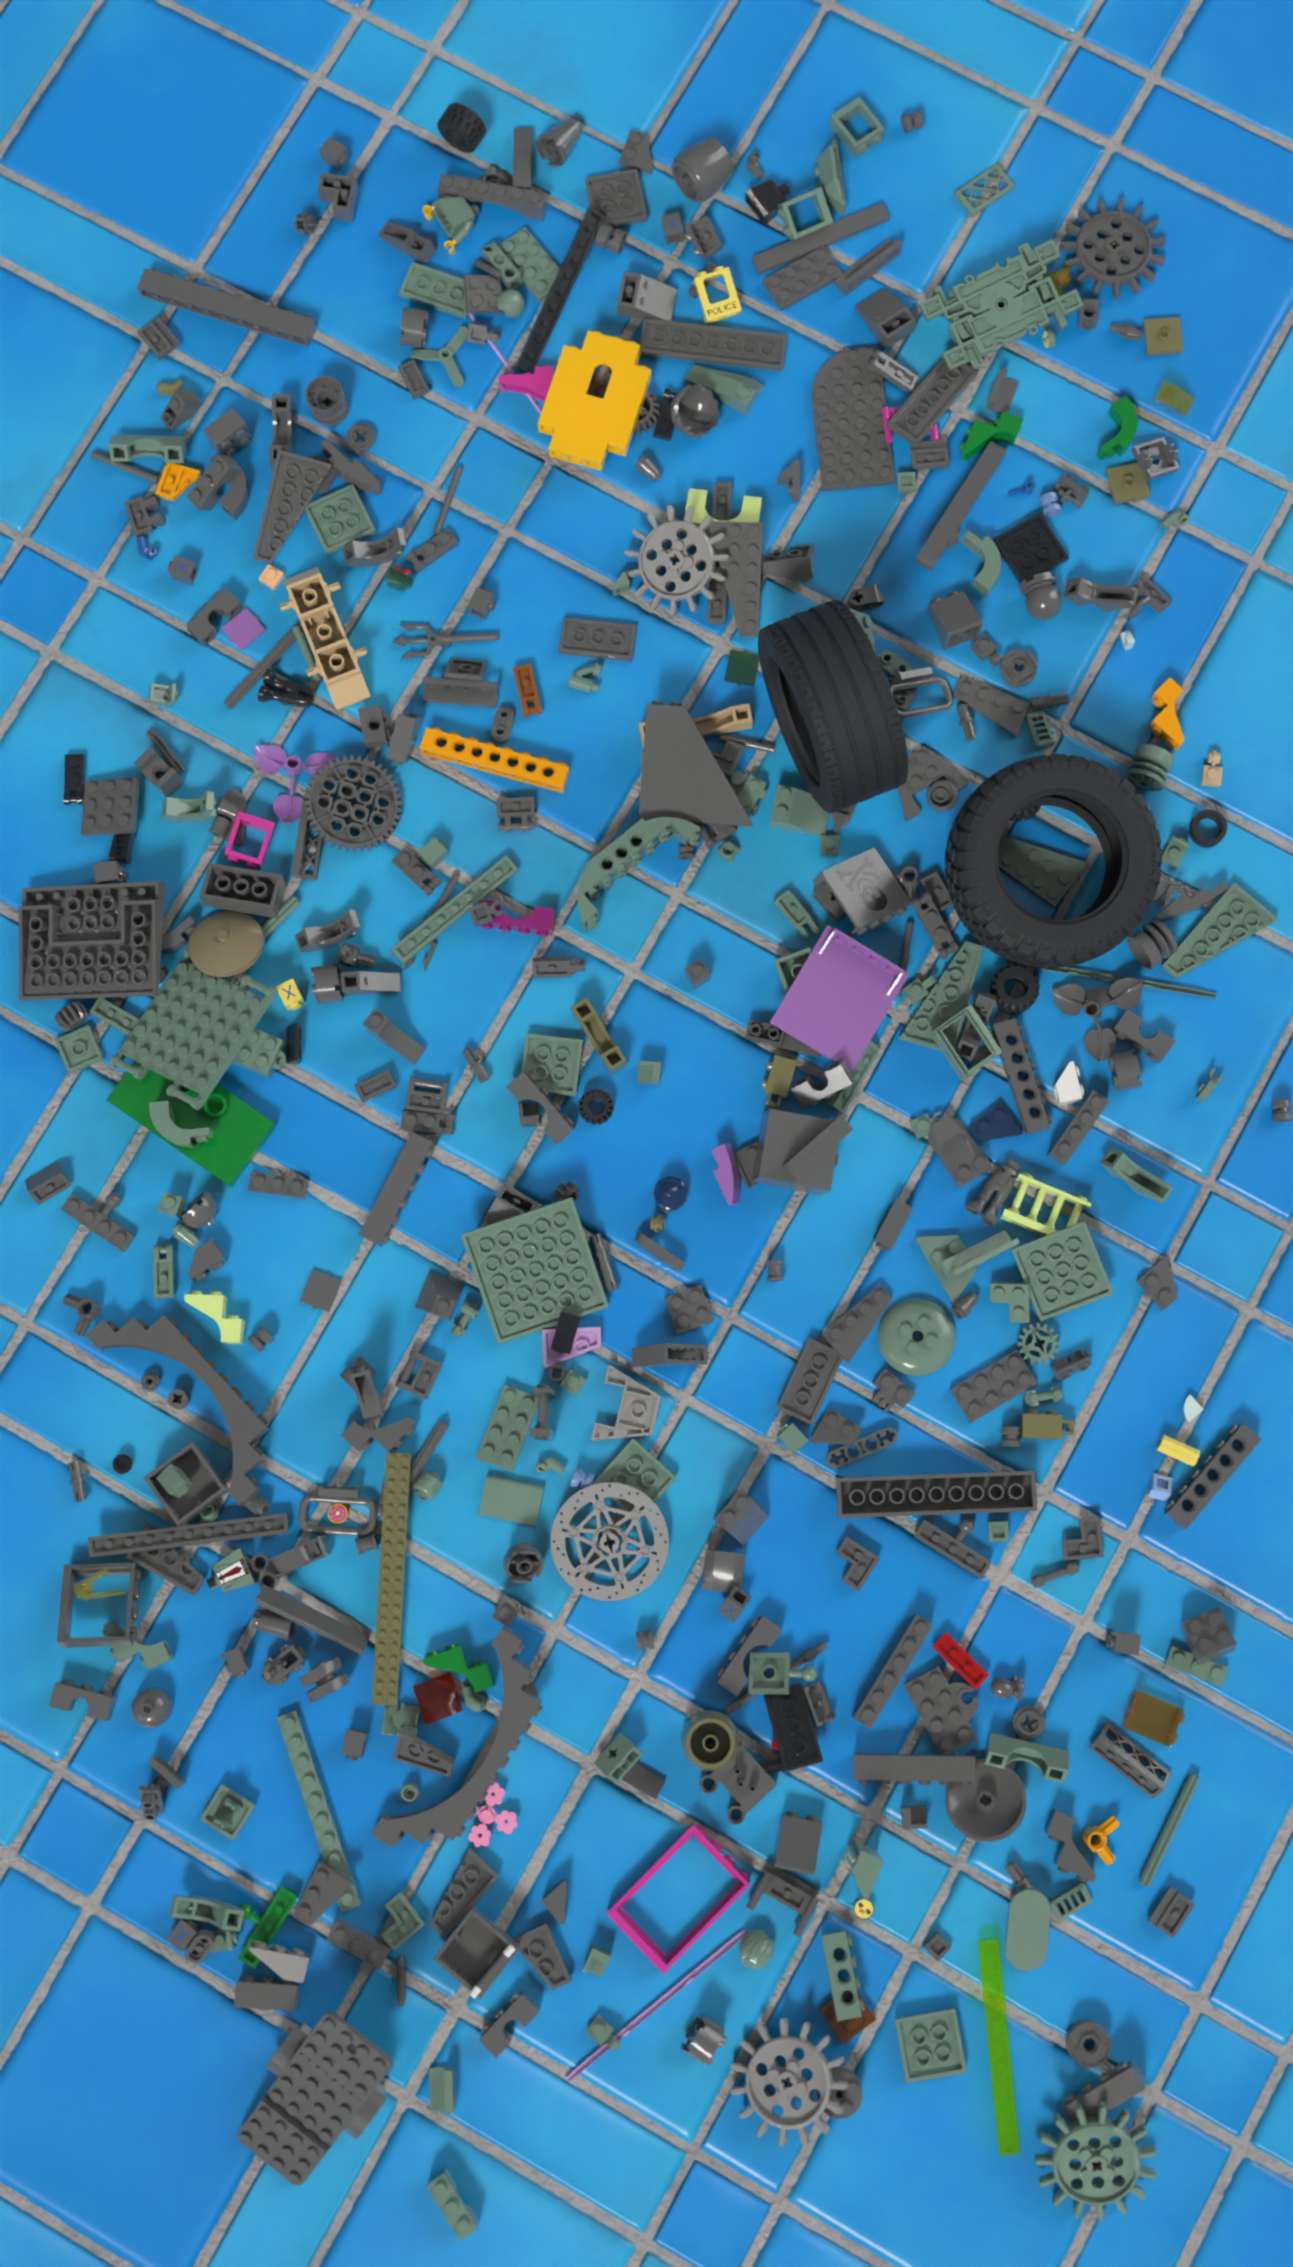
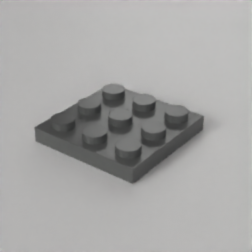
[584,169,647,227]
[81,778,140,836]

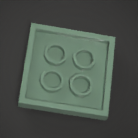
[305,484,376,555]
[521,1033,583,1097]
[594,1439,676,1520]
[894,2007,967,2083]

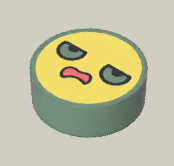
[1042,329,1056,349]

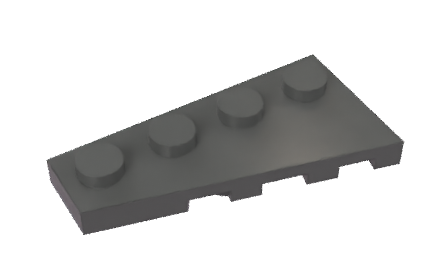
[953,678,1029,738]
[429,1847,500,1938]

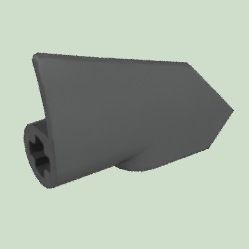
[209,789,247,846]

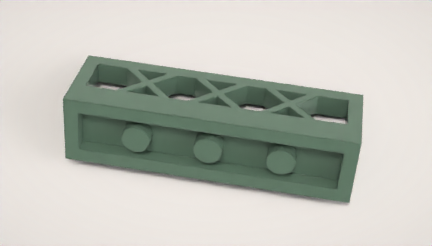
[818,1040,880,1114]
[939,1230,1020,1281]

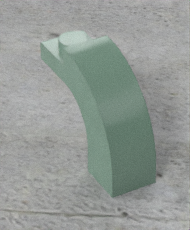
[961,530,1001,597]
[161,791,217,822]
[149,1101,213,1148]
[169,1895,245,1931]

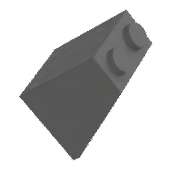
[927,591,983,650]
[714,1489,769,1546]
[773,1811,822,1875]

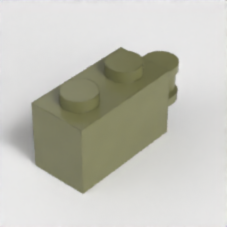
[762,1055,797,1110]
[1020,1410,1075,1440]

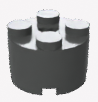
[400,307,428,348]
[311,964,344,1004]
[1108,1049,1142,1091]
[681,2013,726,2066]

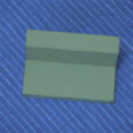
[429,2066,455,2114]

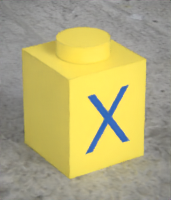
[276,978,305,1011]

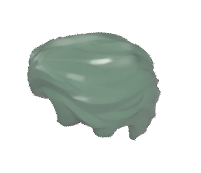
[739,1929,774,1969]

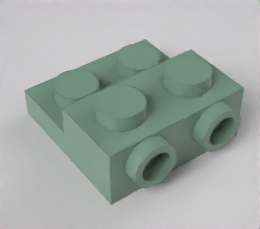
[727,770,768,817]

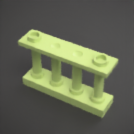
[1000,1173,1092,1236]

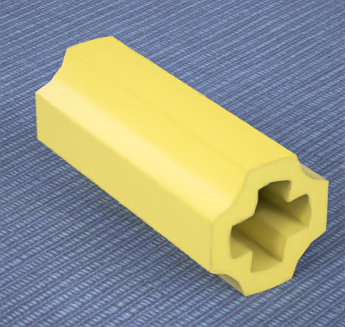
[1156,1435,1201,1466]

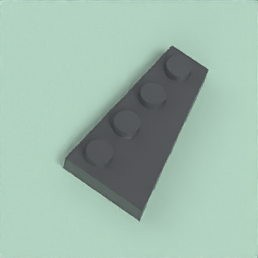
[822,1284,893,1364]
[126,1523,205,1596]

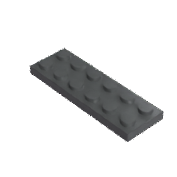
[886,359,979,447]

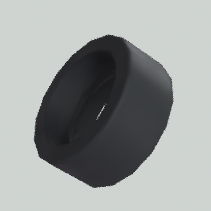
[1189,810,1227,847]

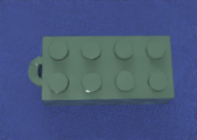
[232,1028,287,1079]

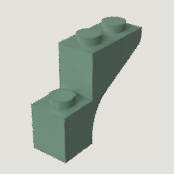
[1100,1148,1173,1204]
[103,1622,174,1670]

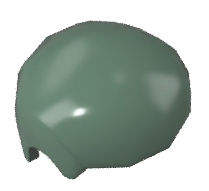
[497,290,525,318]

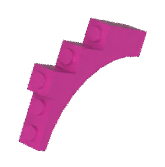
[499,365,554,403]

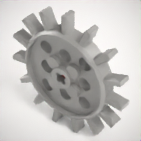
[624,505,731,616]
[730,2018,849,2147]

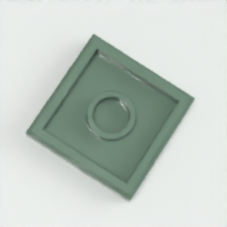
[54,1025,105,1075]

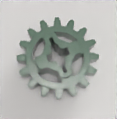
[1016,1323,1060,1366]

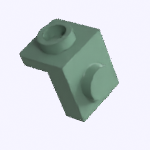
[148,683,178,706]

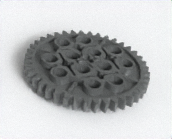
[303,755,403,853]

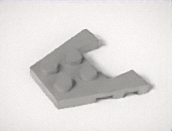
[591,1365,661,1441]

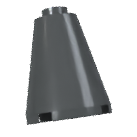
[535,118,582,168]

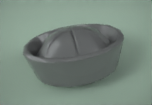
[926,779,959,812]

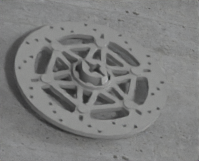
[550,1482,669,1601]

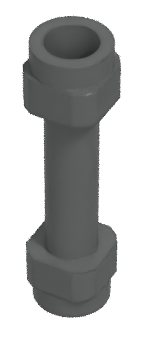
[1030,1561,1079,1588]

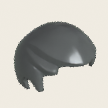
[670,383,720,438]

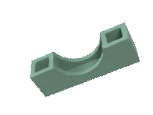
[108,435,187,463]
[984,1733,1069,1783]

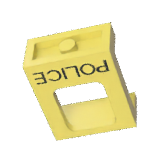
[692,266,742,325]

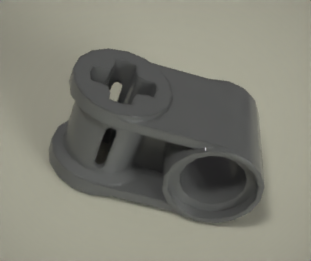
[847,584,884,611]

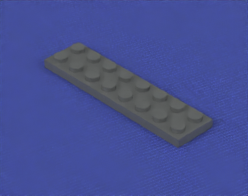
[640,318,787,372]

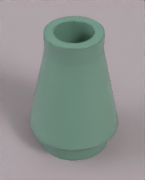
[171,1221,201,1249]

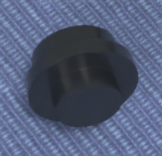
[112,1454,133,1474]

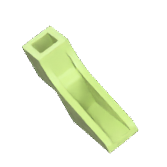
[184,1291,245,1344]

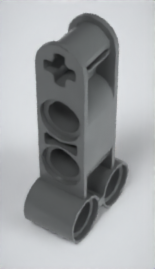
[251,1535,332,1589]

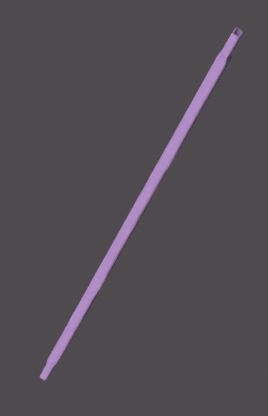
[565,1930,746,2082]

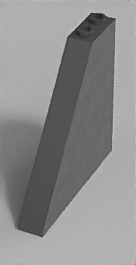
[639,701,753,827]

